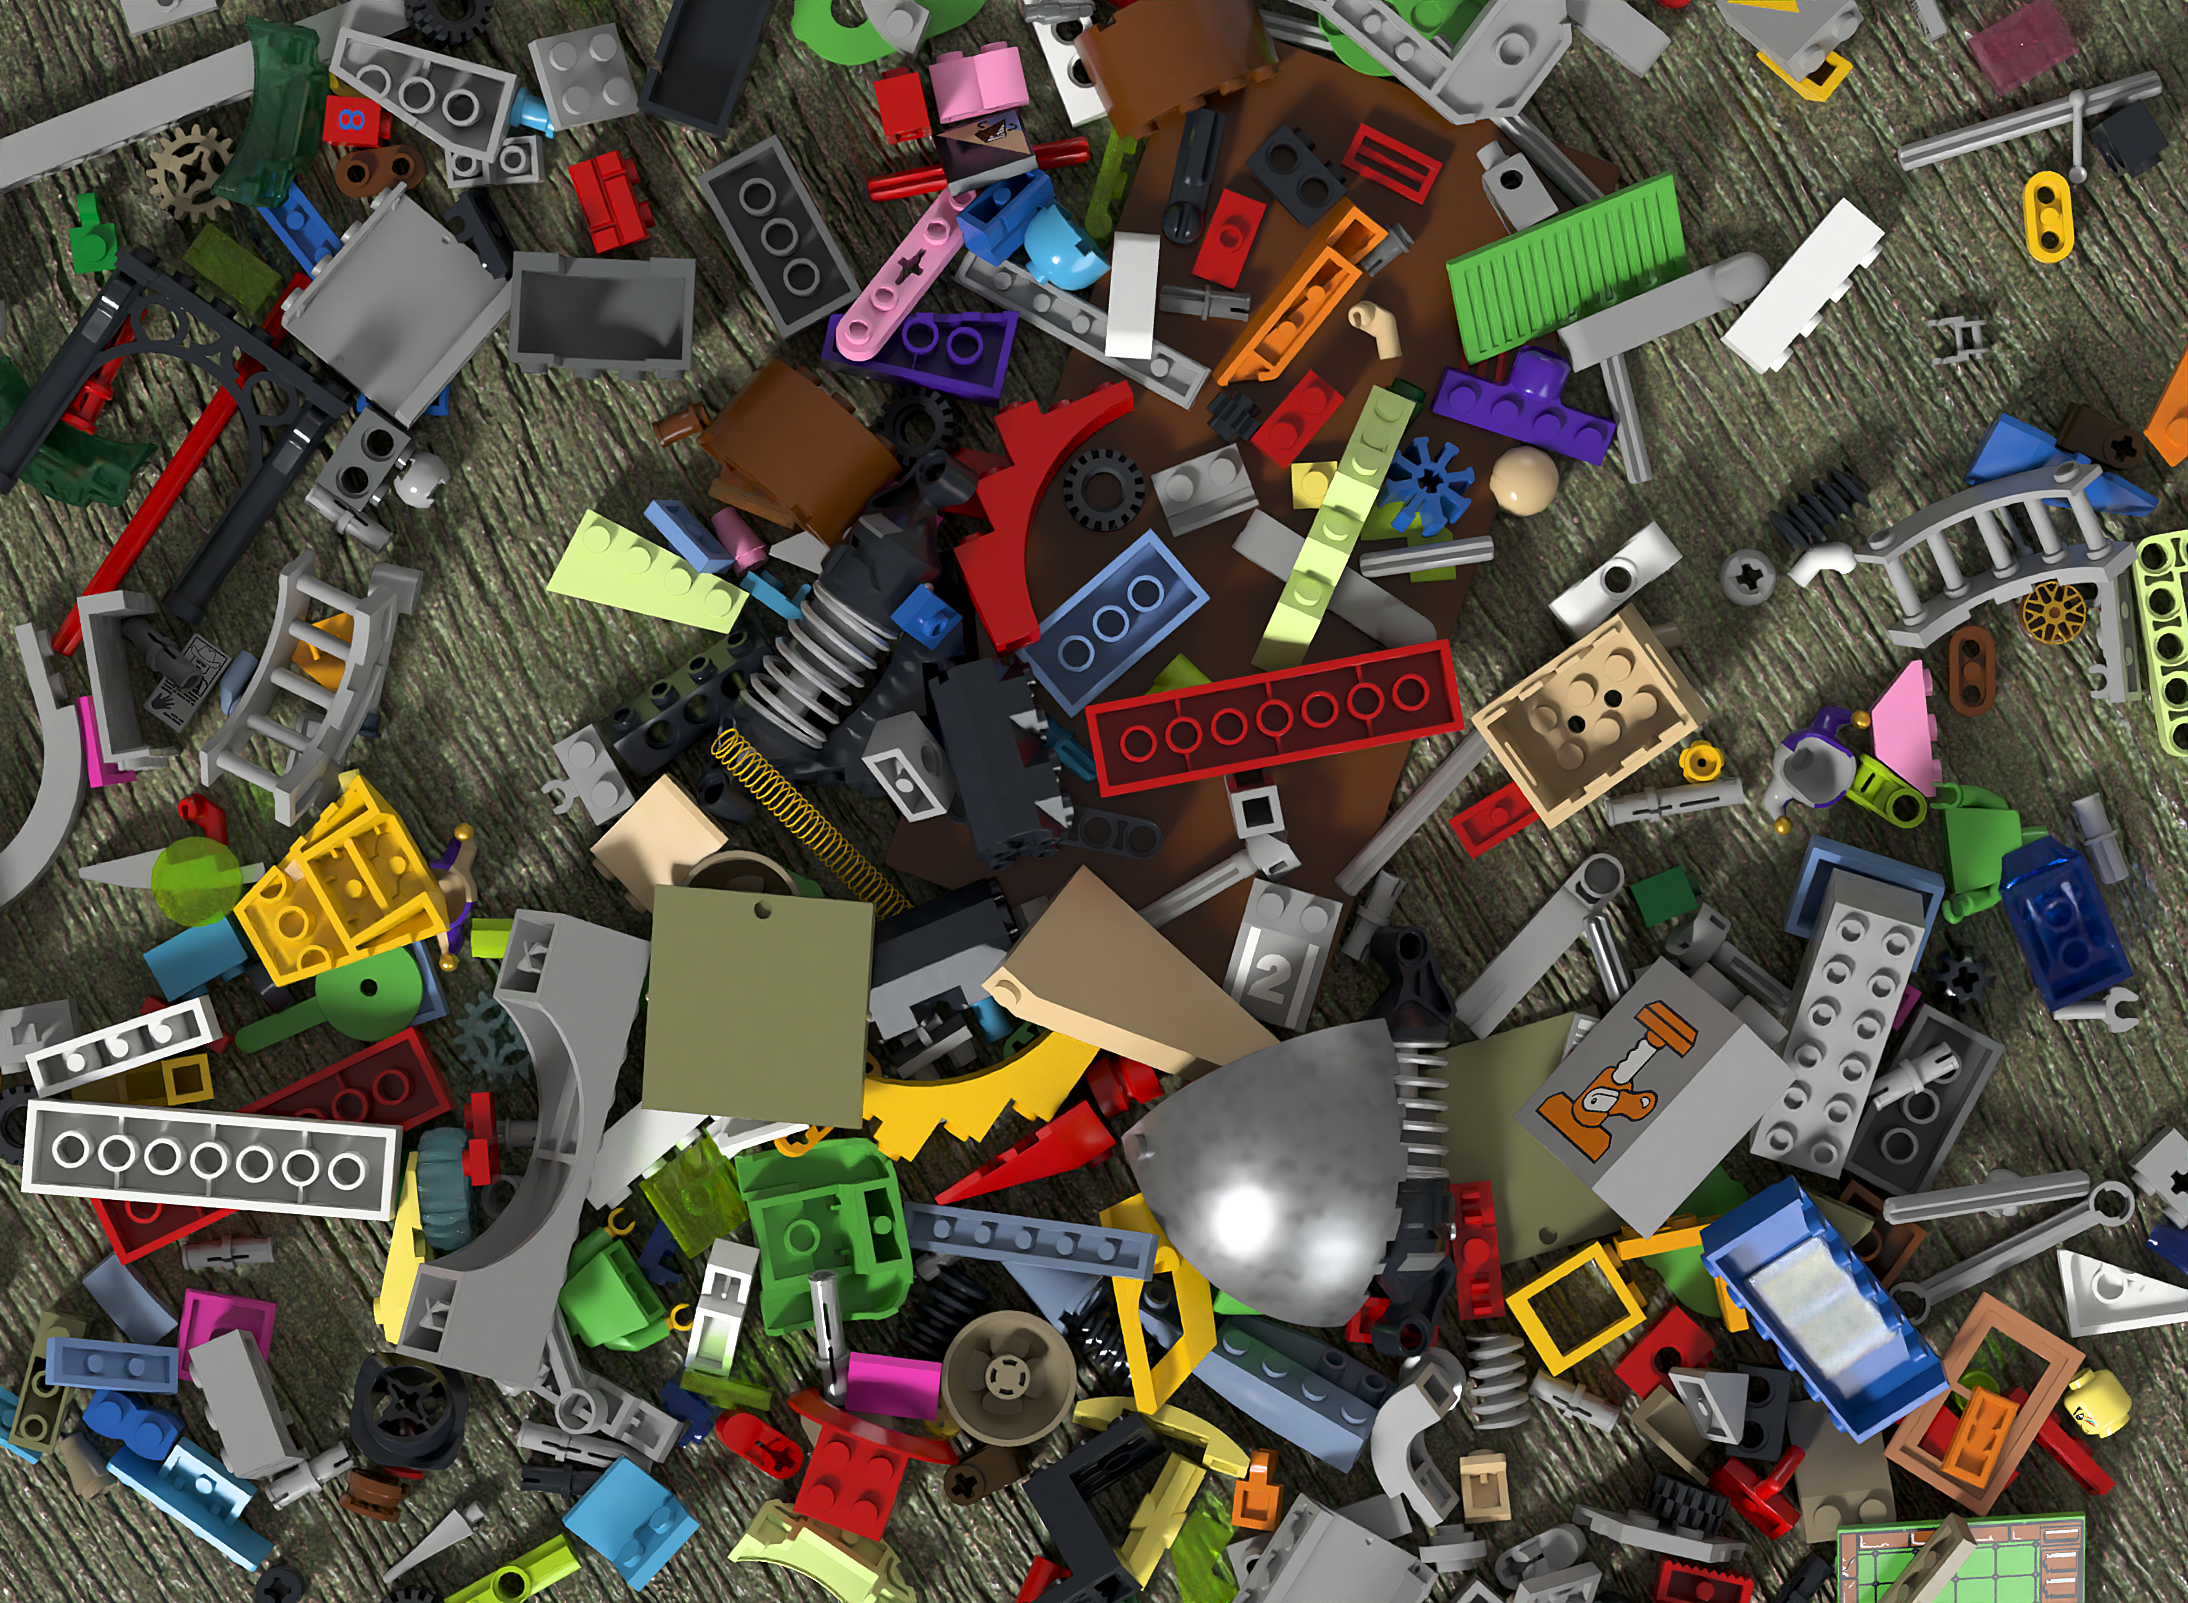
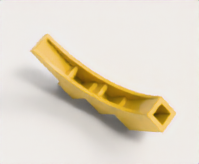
[863,1028,1100,1162]

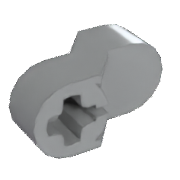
[1495,1523,1587,1590]

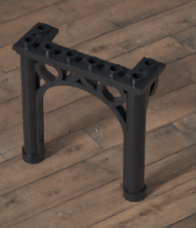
[0,243,354,627]

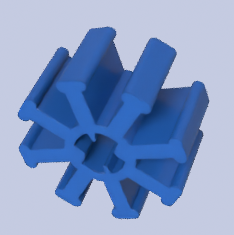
[1376,437,1475,538]

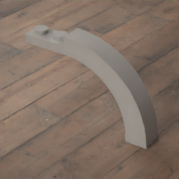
[0,622,88,911]

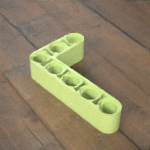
[2129,529,2188,757]

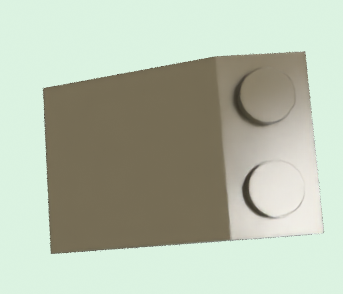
[1785,1398,1897,1544]

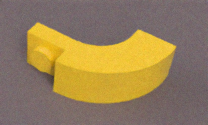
[71,1053,214,1107]

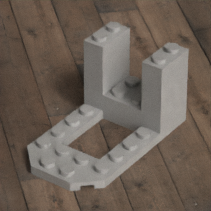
[1287,0,1572,125]

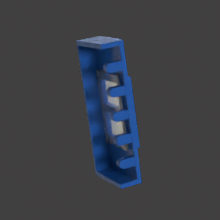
[1699,1175,1951,1444]

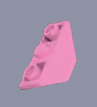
[1867,660,1942,797]

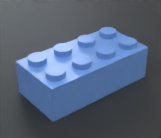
[1015,529,1211,718]

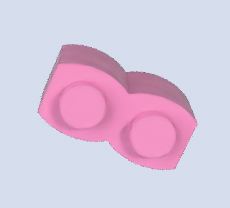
[928,41,1029,124]

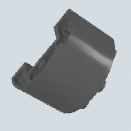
[508,251,697,381]

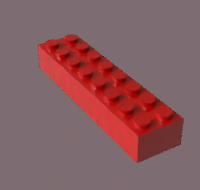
[1084,638,1465,798]
[89,1024,458,1266]

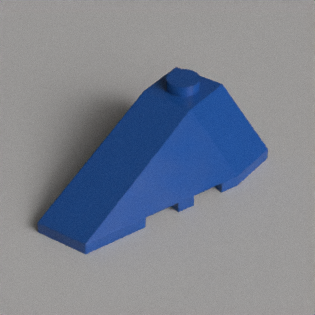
[1962,413,2159,517]

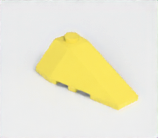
[373,1151,435,1344]

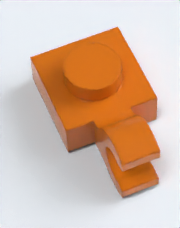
[1231,1447,1285,1532]

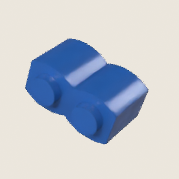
[82,1389,186,1460]

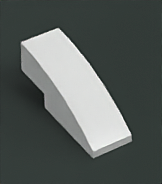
[685,1238,760,1378]

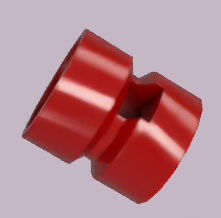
[1084,1054,1165,1120]

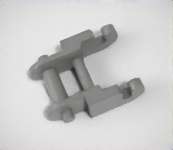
[1927,315,1991,365]

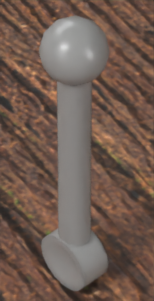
[2068,89,2087,184]
[1998,506,2034,559]

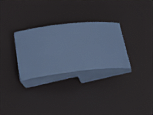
[82,1251,178,1346]

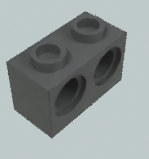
[315,402,418,512]

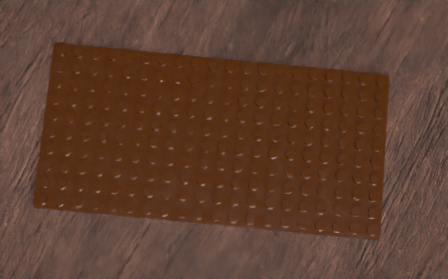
[886,39,1621,1017]

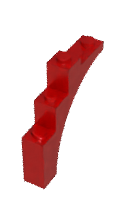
[953,380,1134,658]

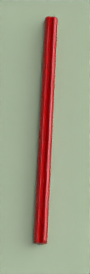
[51,272,313,657]

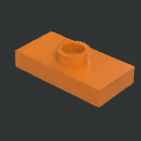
[1939,1385,2020,1489]

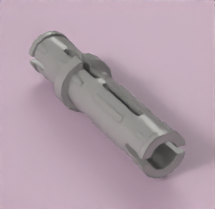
[1604,775,1744,826]
[808,1269,851,1406]
[516,1418,654,1474]

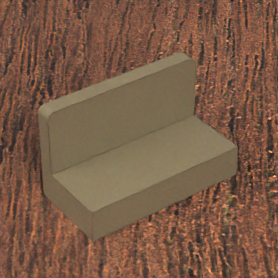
[1630,1384,1713,1486]

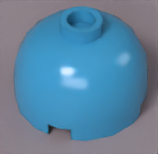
[1024,199,1112,291]

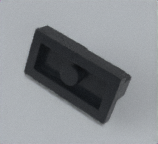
[443,187,520,280]

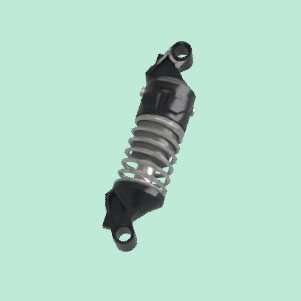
[696,449,978,825]
[1356,926,1458,1358]

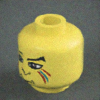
[2063,1367,2132,1438]

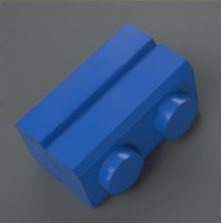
[955,168,1058,267]

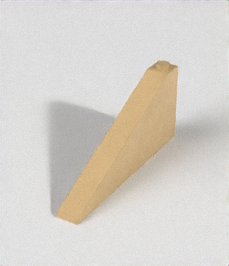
[981,864,1280,1082]

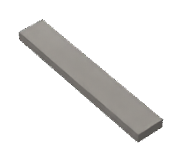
[953,250,1212,411]

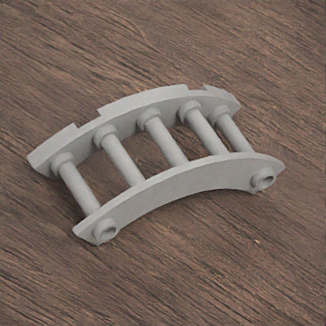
[1854,461,2139,648]
[199,549,397,827]

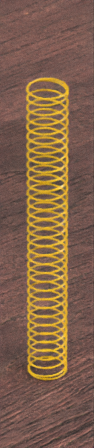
[711,728,914,920]

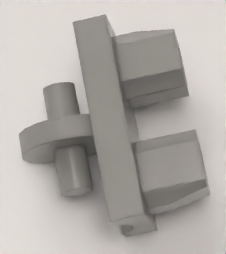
[890,1012,977,1080]

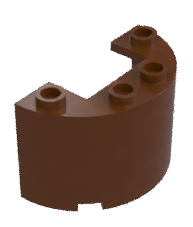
[1072,0,1283,142]
[696,354,903,549]

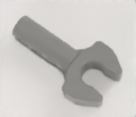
[2052,987,2139,1033]

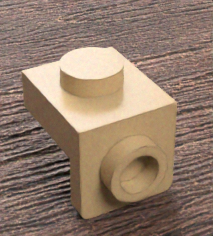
[1460,1449,1511,1524]

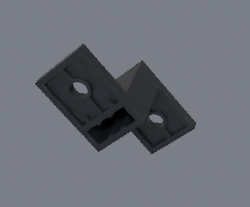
[1021,1411,1167,1603]

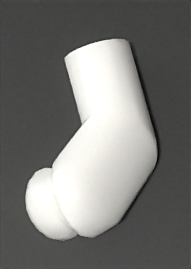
[1787,542,1857,588]

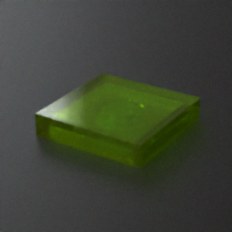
[638,1135,750,1260]

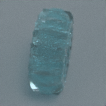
[417,1126,478,1250]

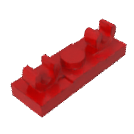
[1450,1179,1505,1321]

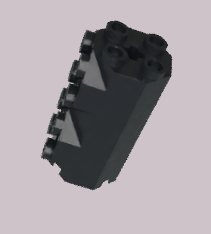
[928,657,1074,871]
[867,876,1021,1045]

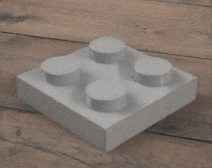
[528,22,639,132]

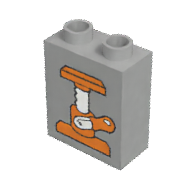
[1512,956,1799,1240]

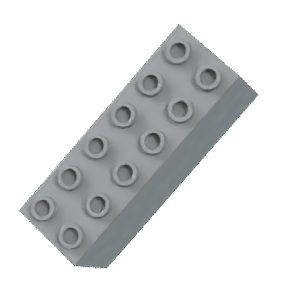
[1750,868,1925,1179]

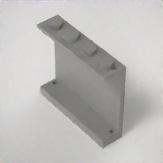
[281,181,512,431]
[76,590,180,771]
[1232,1493,1440,1603]

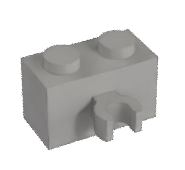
[541,724,639,826]
[0,998,82,1075]

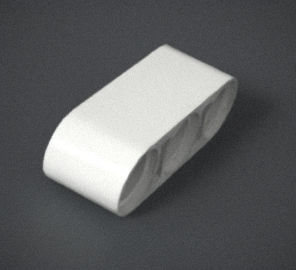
[1105,231,1160,360]

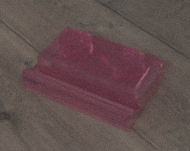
[1966,0,2080,99]

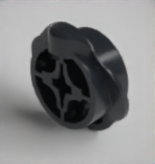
[350,1351,469,1471]

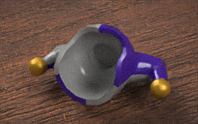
[1762,706,1871,835]

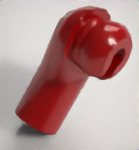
[178,793,229,853]

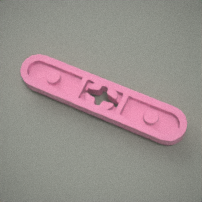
[836,187,982,361]

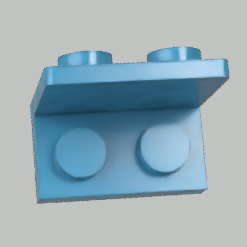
[562,1455,700,1592]

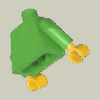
[557,1208,695,1351]

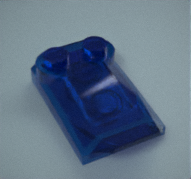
[1998,835,2134,1013]

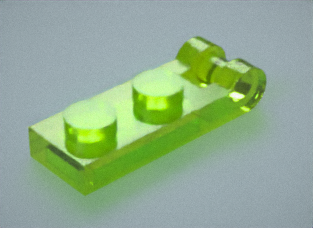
[1085,127,1138,241]

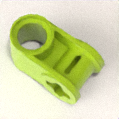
[1844,753,1927,829]

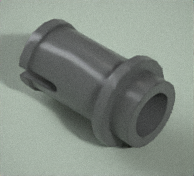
[1359,221,1414,278]

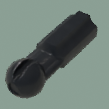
[1161,108,1227,246]

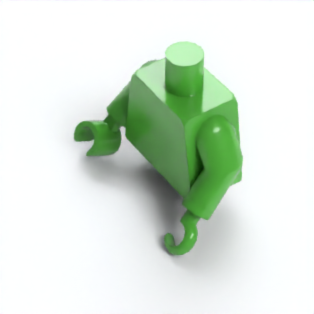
[1930,781,2049,923]

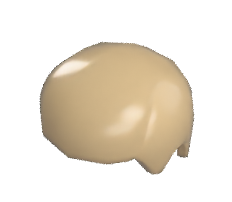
[1490,445,1559,517]

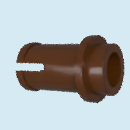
[651,401,712,449]

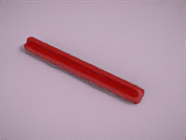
[867,136,1091,203]

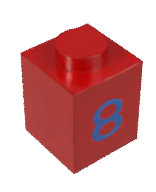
[323,95,393,149]

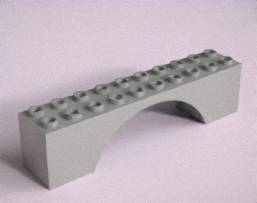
[395,909,651,1388]

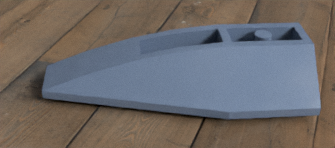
[1138,1278,1400,1474]

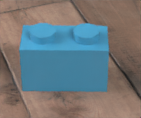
[143,909,255,1003]

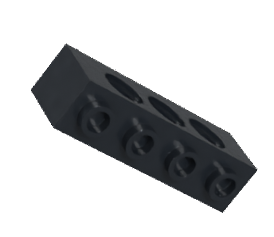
[601,621,789,780]

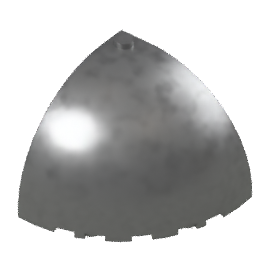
[1121,1018,1408,1327]

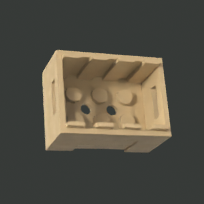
[1470,602,1711,830]

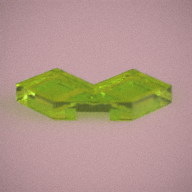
[1171,1508,1239,1603]

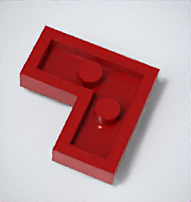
[462,1092,501,1186]

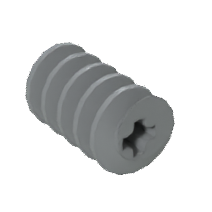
[1466,1332,1530,1429]

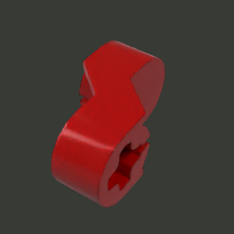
[715,1407,803,1479]

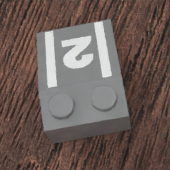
[1222,876,1343,1033]

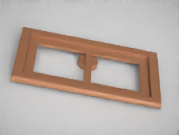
[1882,1291,2086,1517]

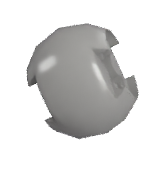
[393,452,451,508]
[1719,548,1777,606]

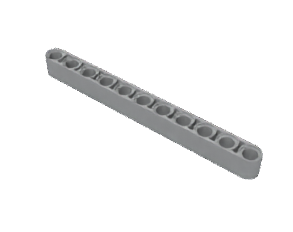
[0,0,416,195]

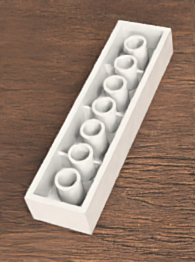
[21,1097,403,1221]

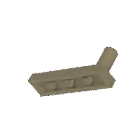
[1878,1512,1978,1603]

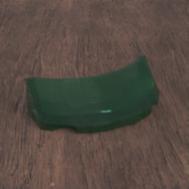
[210,14,330,208]
[0,354,159,508]

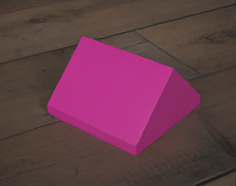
[845,1352,942,1421]

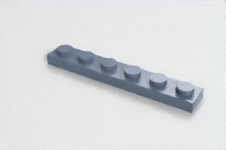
[903,1201,1159,1282]

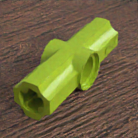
[443,1532,583,1603]

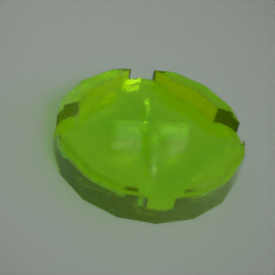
[151,836,244,927]

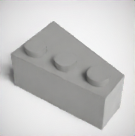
[188,1329,311,1480]

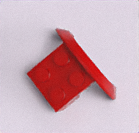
[787,1386,962,1542]

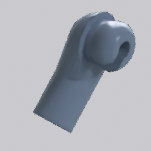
[220,650,260,717]

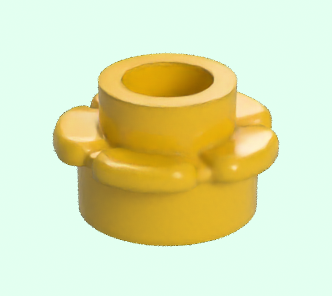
[1679,740,1724,783]

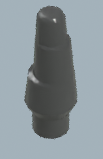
[1024,0,1094,25]

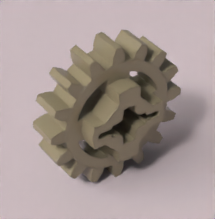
[146,124,248,225]

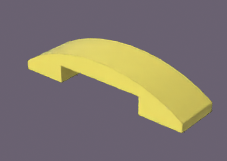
[1072,1397,1251,1480]

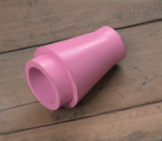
[711,506,769,577]

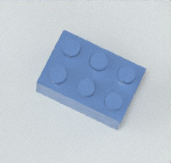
[1783,834,1945,973]

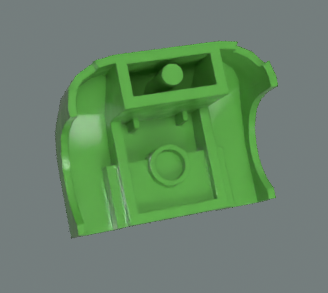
[734,1138,913,1336]

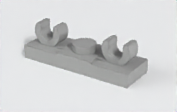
[2084,566,2142,703]

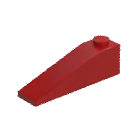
[934,1095,1117,1206]

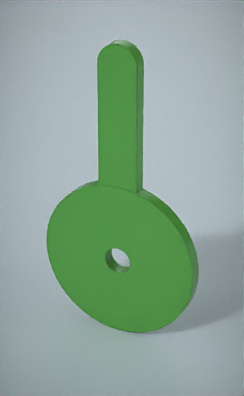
[235,946,424,1053]

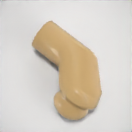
[1348,301,1402,360]

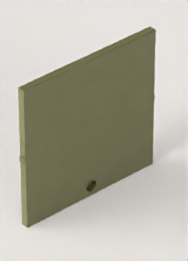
[641,884,876,1129]
[1418,1004,1628,1266]

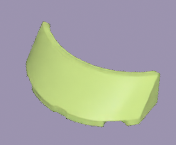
[727,1499,917,1603]

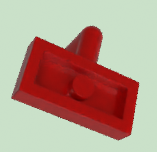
[1707,1445,1806,1541]

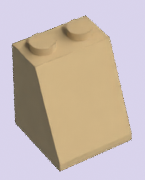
[590,774,735,915]

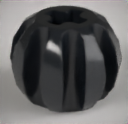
[1928,945,1996,1013]

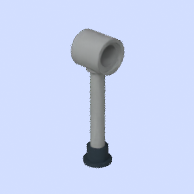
[357,561,423,738]

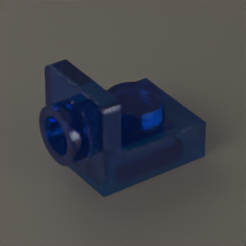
[637,1212,684,1287]
[659,1375,716,1449]

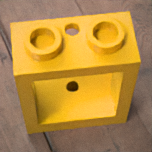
[1503,1238,1648,1377]

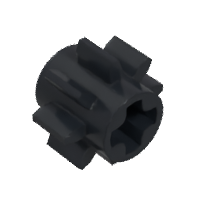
[1206,388,1261,445]

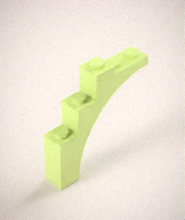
[1251,385,1416,672]

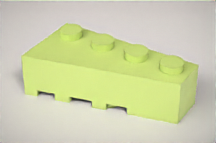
[546,509,753,634]

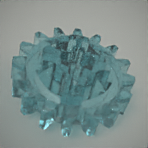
[454,991,533,1085]

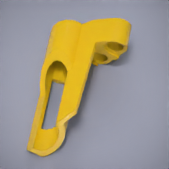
[1099,1192,1217,1415]

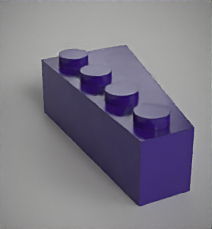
[821,311,1020,409]

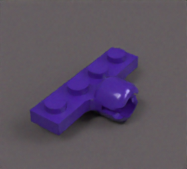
[1430,345,1617,466]

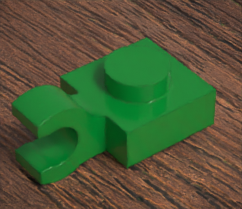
[69,192,120,274]

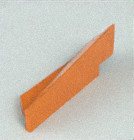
[1212,196,1388,386]

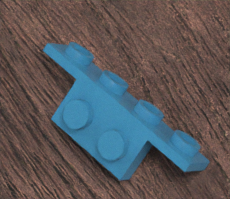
[106,1436,275,1572]

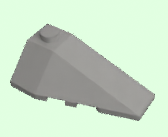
[329,27,524,164]

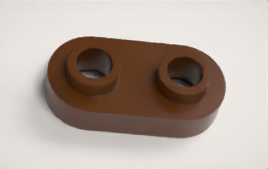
[335,145,427,199]
[1947,626,1996,717]

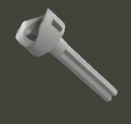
[1137,826,1302,929]
[1665,902,1792,1016]

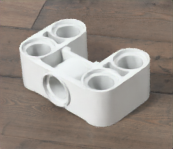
[1548,521,1683,641]

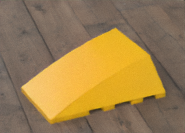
[233,774,450,987]

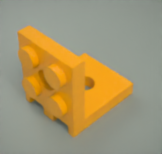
[1612,1212,1749,1332]

